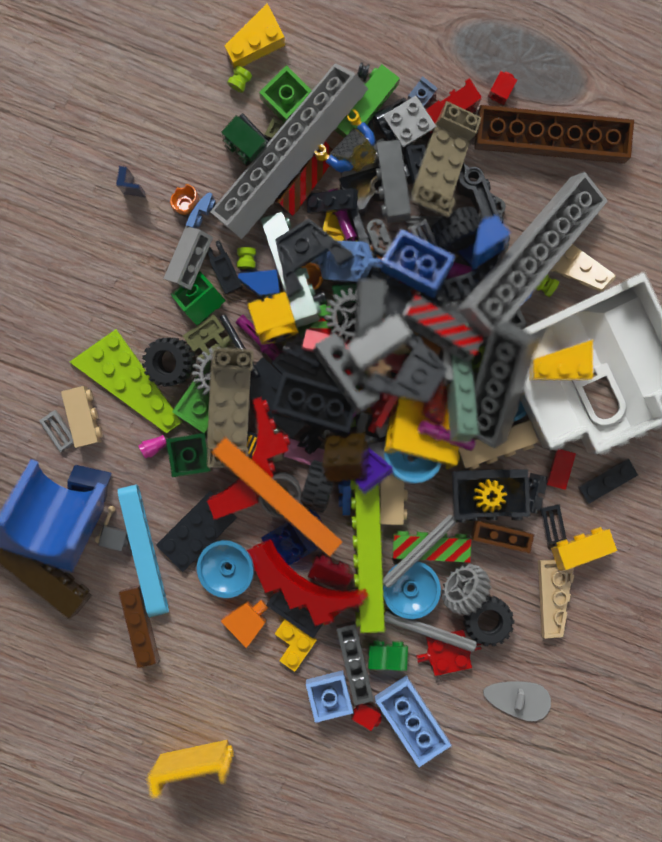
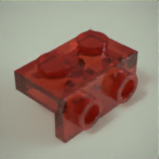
[421,378,448,426]

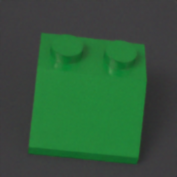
[170,270,226,325]

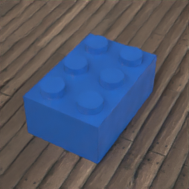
[381,229,454,298]

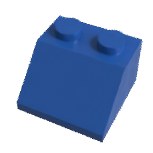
[471,215,510,270]
[238,269,281,300]

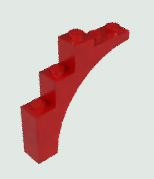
[207,397,291,520]
[247,539,369,626]

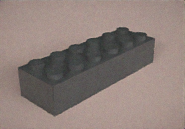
[474,321,540,448]

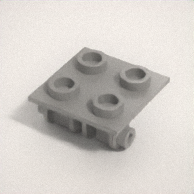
[383,96,437,147]

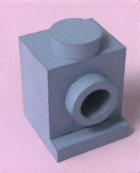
[407,76,438,108]

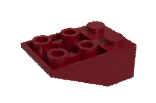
[307,553,353,591]

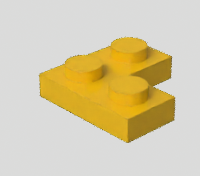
[275,619,317,672]

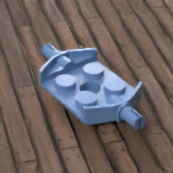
[311,241,382,281]

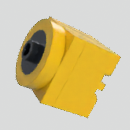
[248,292,298,345]

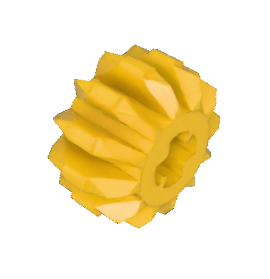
[473,480,507,513]

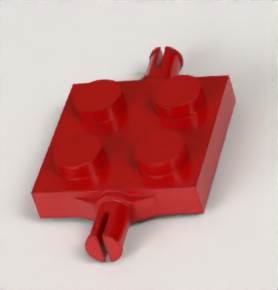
[367,372,400,433]
[416,629,482,676]

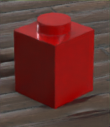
[487,71,518,106]
[351,702,382,731]

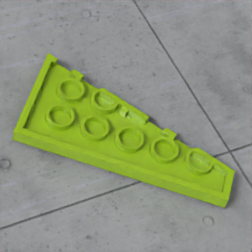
[70,329,183,433]

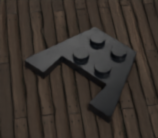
[275,218,354,298]
[366,326,448,404]

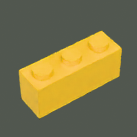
[551,527,617,570]

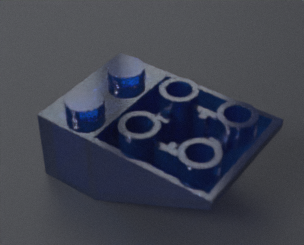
[261,509,325,565]

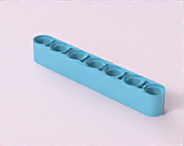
[118,484,169,618]

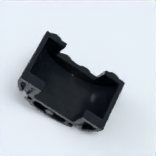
[452,469,530,523]

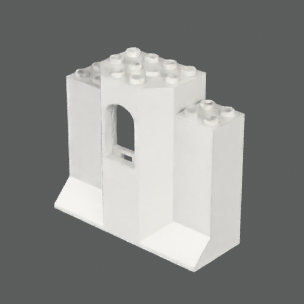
[520,272,662,455]

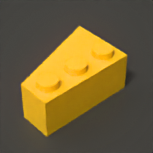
[224,3,285,69]
[529,340,593,380]

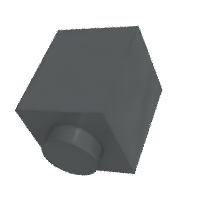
[98,524,129,551]

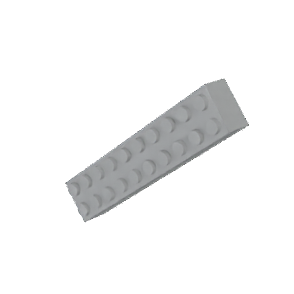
[210,63,368,239]
[458,172,608,338]

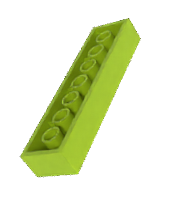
[351,479,385,633]

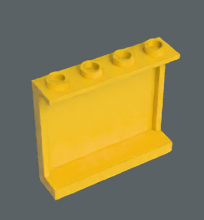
[384,385,460,469]
[147,740,234,798]

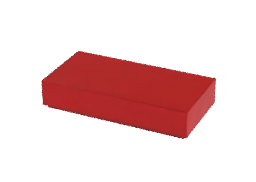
[547,449,576,490]

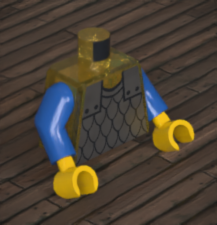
[314,110,377,172]

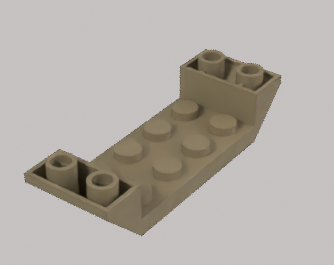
[411,102,481,217]
[207,348,254,468]

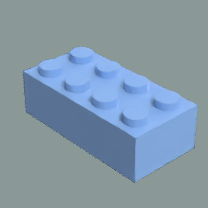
[375,675,451,767]

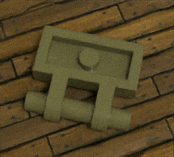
[183,314,232,360]

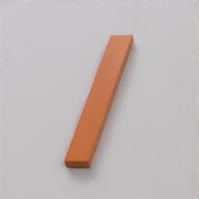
[212,437,342,557]

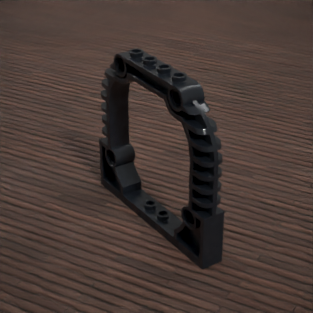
[339,161,510,320]

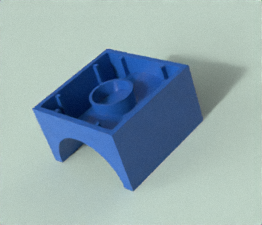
[0,459,105,573]

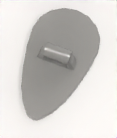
[483,681,551,721]

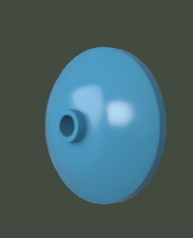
[384,447,441,483]
[197,540,254,598]
[383,561,441,619]

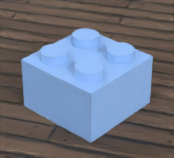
[306,670,353,723]

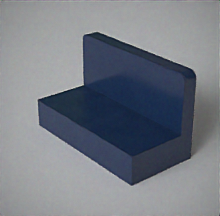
[116,166,146,197]
[67,465,112,502]

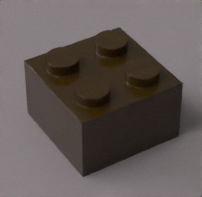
[322,433,369,481]

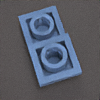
[186,192,216,228]

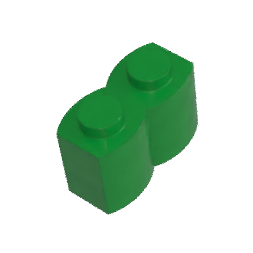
[368,640,408,671]

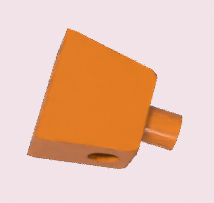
[221,600,269,648]

